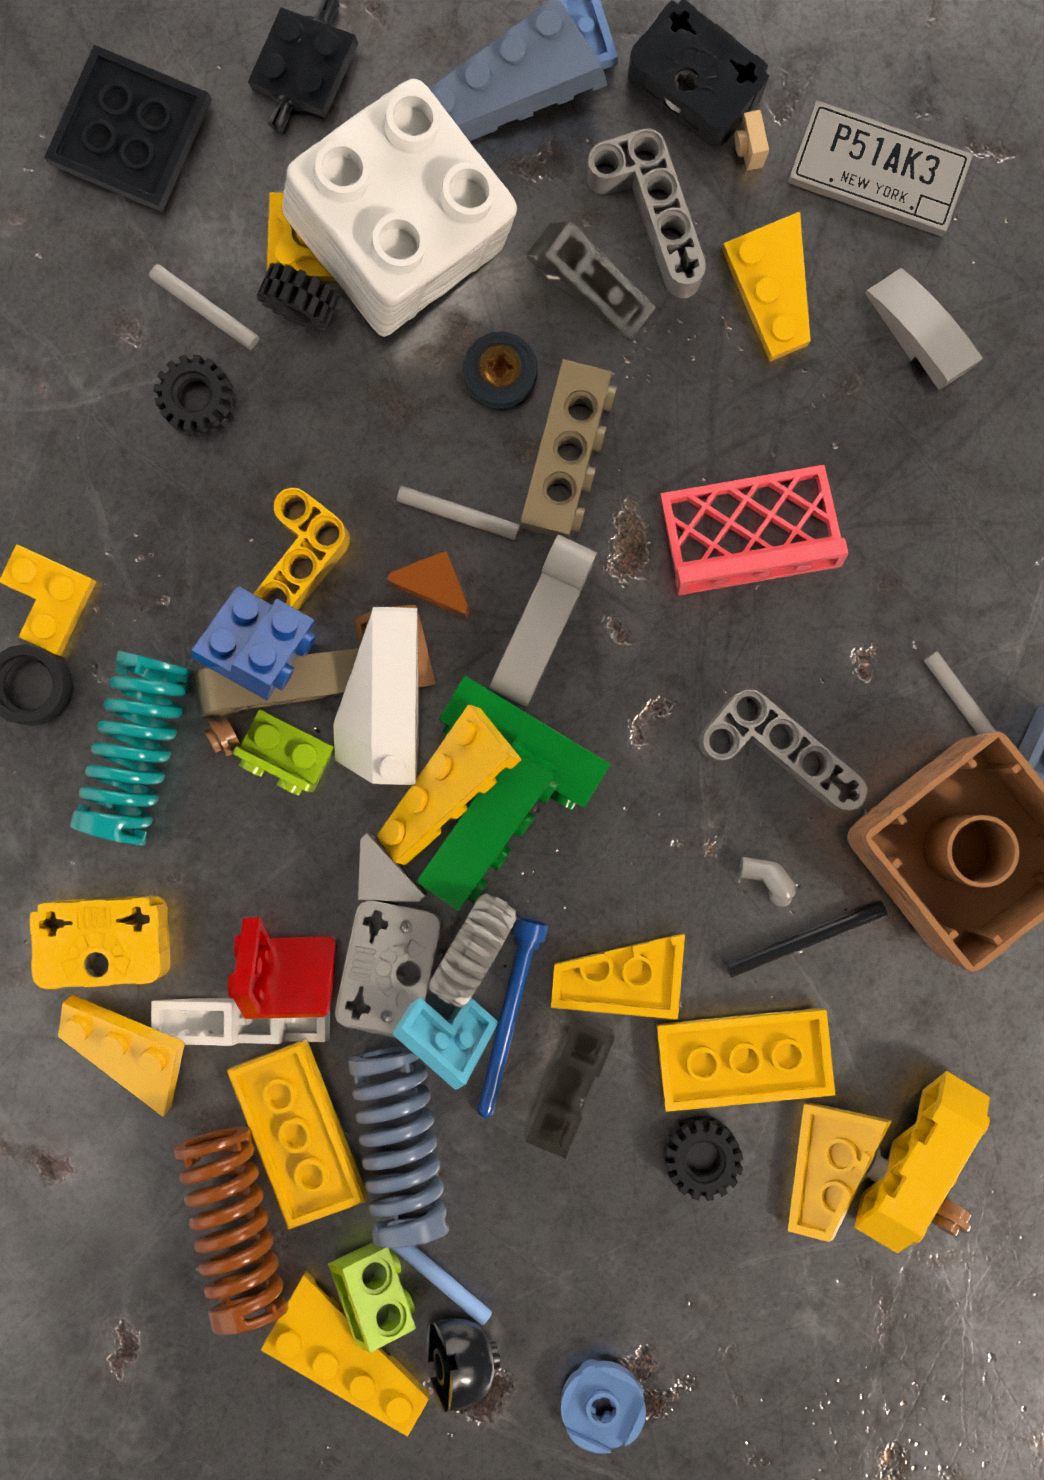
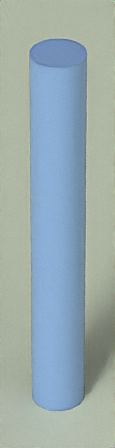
[391,1246,492,1325]

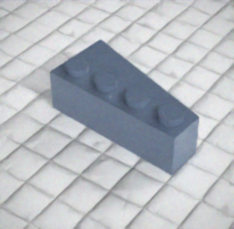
[429,0,608,141]

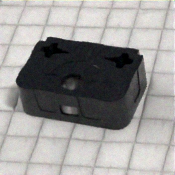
[628,0,769,147]

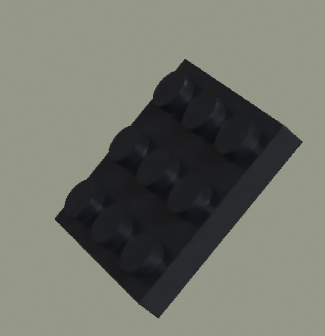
[44,45,212,212]

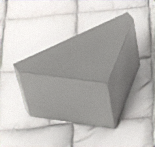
[358,832,427,902]

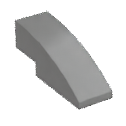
[865,268,983,390]

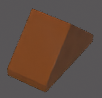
[387,551,470,619]

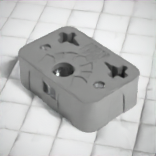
[335,900,442,1038]

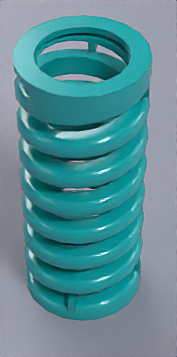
[70,650,194,845]

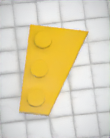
[721,212,811,362]
[550,933,685,1019]
[58,994,185,1117]

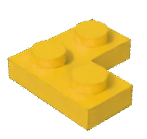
[0,544,97,656]

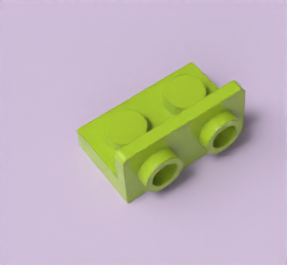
[232,709,334,796]

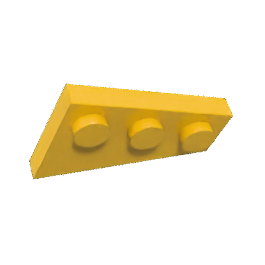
[788,1102,892,1242]

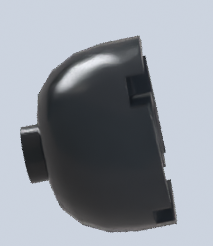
[426,1318,500,1412]

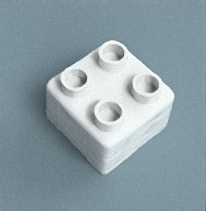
[282,79,517,337]

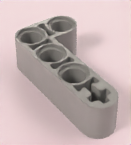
[586,128,706,298]
[489,534,598,707]
[698,689,867,810]

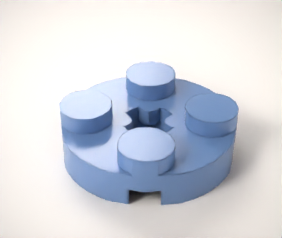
[560,1359,646,1454]

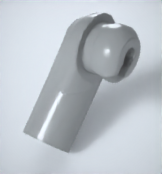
[739,857,796,907]

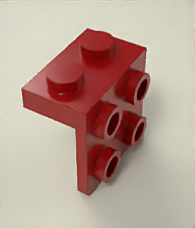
[227,917,337,1019]

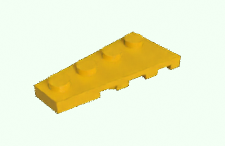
[377,704,522,866]
[261,1271,430,1437]

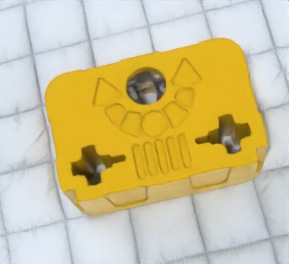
[30,895,171,989]

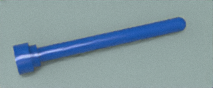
[477,917,548,1118]

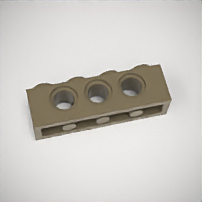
[520,359,617,539]

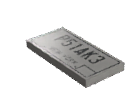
[787,100,973,237]

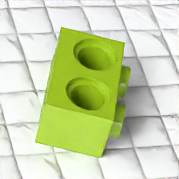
[328,1242,416,1353]

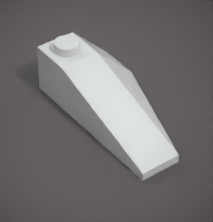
[333,607,419,785]

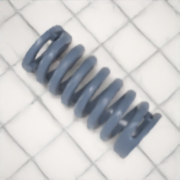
[348,1045,450,1248]

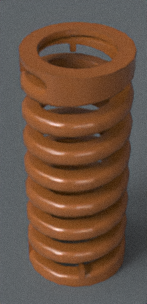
[173,1126,289,1335]

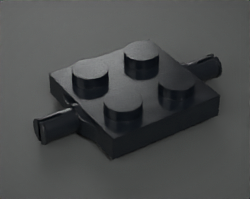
[248,0,359,132]

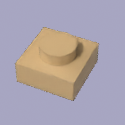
[734,110,769,171]

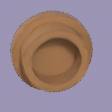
[203,716,240,757]
[932,1199,971,1236]

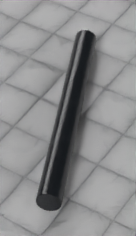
[725,900,888,978]

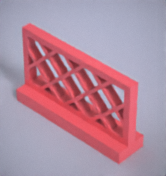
[660,465,849,596]

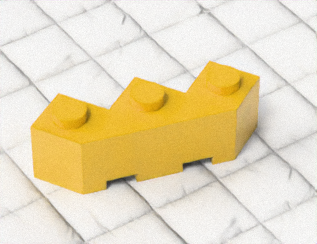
[854,1071,990,1254]

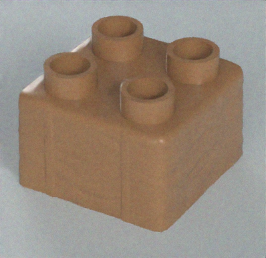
[847,731,1044,972]

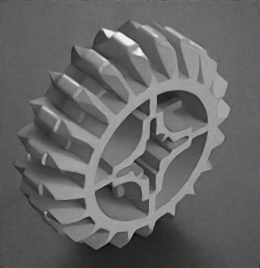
[429,893,516,1008]

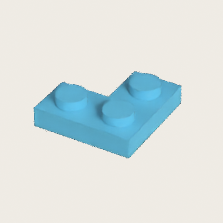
[392,997,499,1090]

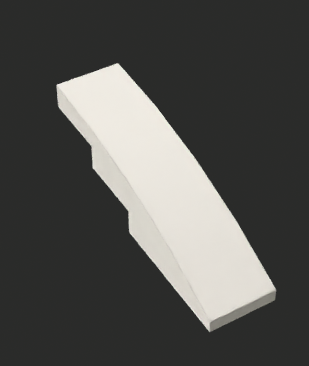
[151,998,330,1046]

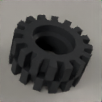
[257,263,340,331]
[154,354,236,437]
[663,1116,743,1201]

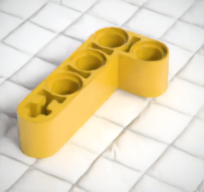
[254,488,350,611]

